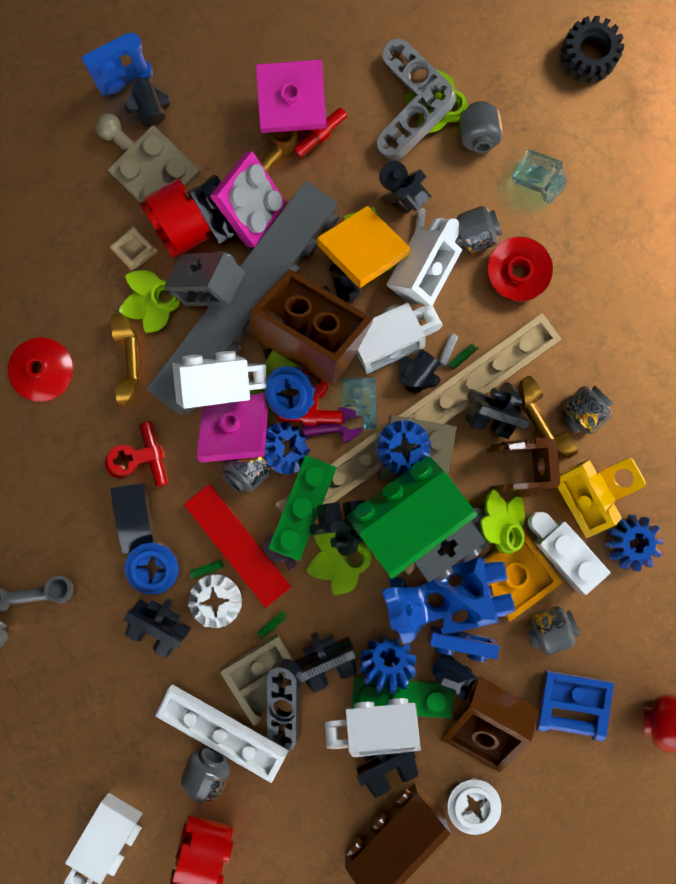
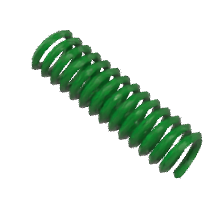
[448,343,479,369]
[190,560,224,580]
[258,611,287,639]

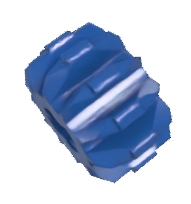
[604,514,665,571]
[359,634,417,695]

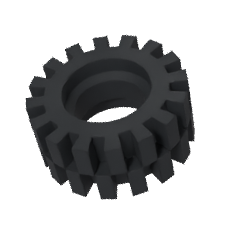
[560,16,624,83]

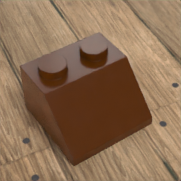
[441,676,539,772]

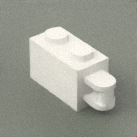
[387,218,462,306]
[356,302,443,374]
[172,351,267,409]
[527,512,611,595]
[325,698,421,757]
[64,793,143,884]

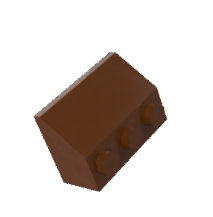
[249,269,374,386]
[345,783,451,884]

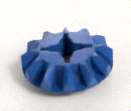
[265,365,316,419]
[377,420,432,474]
[264,421,311,474]
[125,541,179,595]

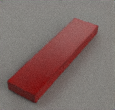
[183,484,292,608]

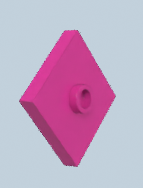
[256,60,327,133]
[197,393,269,462]

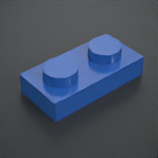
[428,626,500,662]

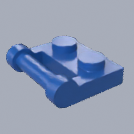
[81,33,153,97]
[536,670,614,742]

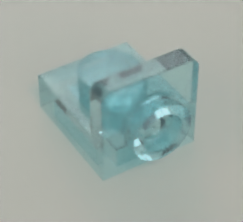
[511,149,567,204]
[342,378,377,430]

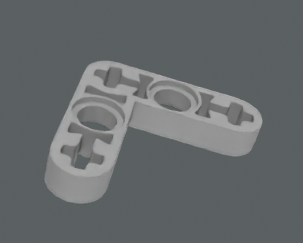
[377,39,456,161]

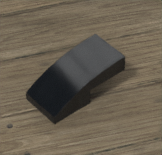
[110,483,156,553]

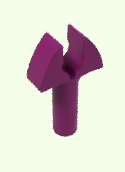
[301,407,364,443]

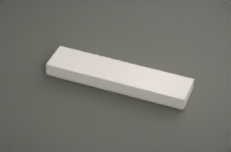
[155,684,288,783]

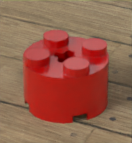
[139,178,213,258]
[170,815,233,884]

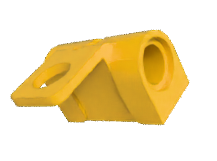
[558,458,646,538]

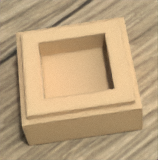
[110,225,157,271]

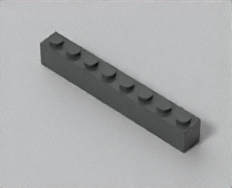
[146,180,339,416]

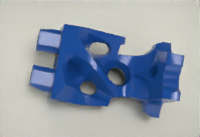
[382,558,516,644]

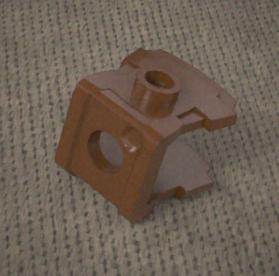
[486,437,560,497]

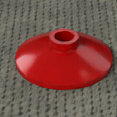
[487,237,553,302]
[8,337,74,402]

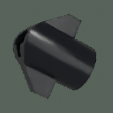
[124,78,170,127]
[330,263,363,302]
[399,349,441,394]
[432,654,477,700]

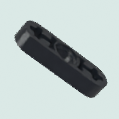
[267,658,302,752]

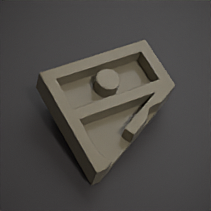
[220,634,294,726]

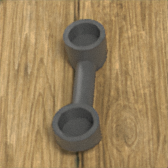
[0,575,74,613]

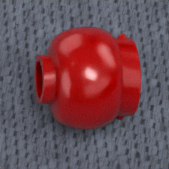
[644,694,676,753]

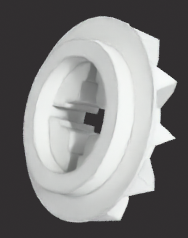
[188,575,242,629]
[447,778,502,835]

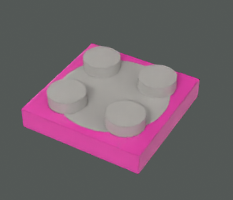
[210,151,287,248]

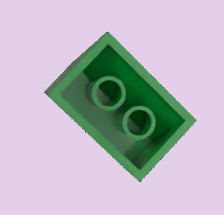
[346,456,478,579]

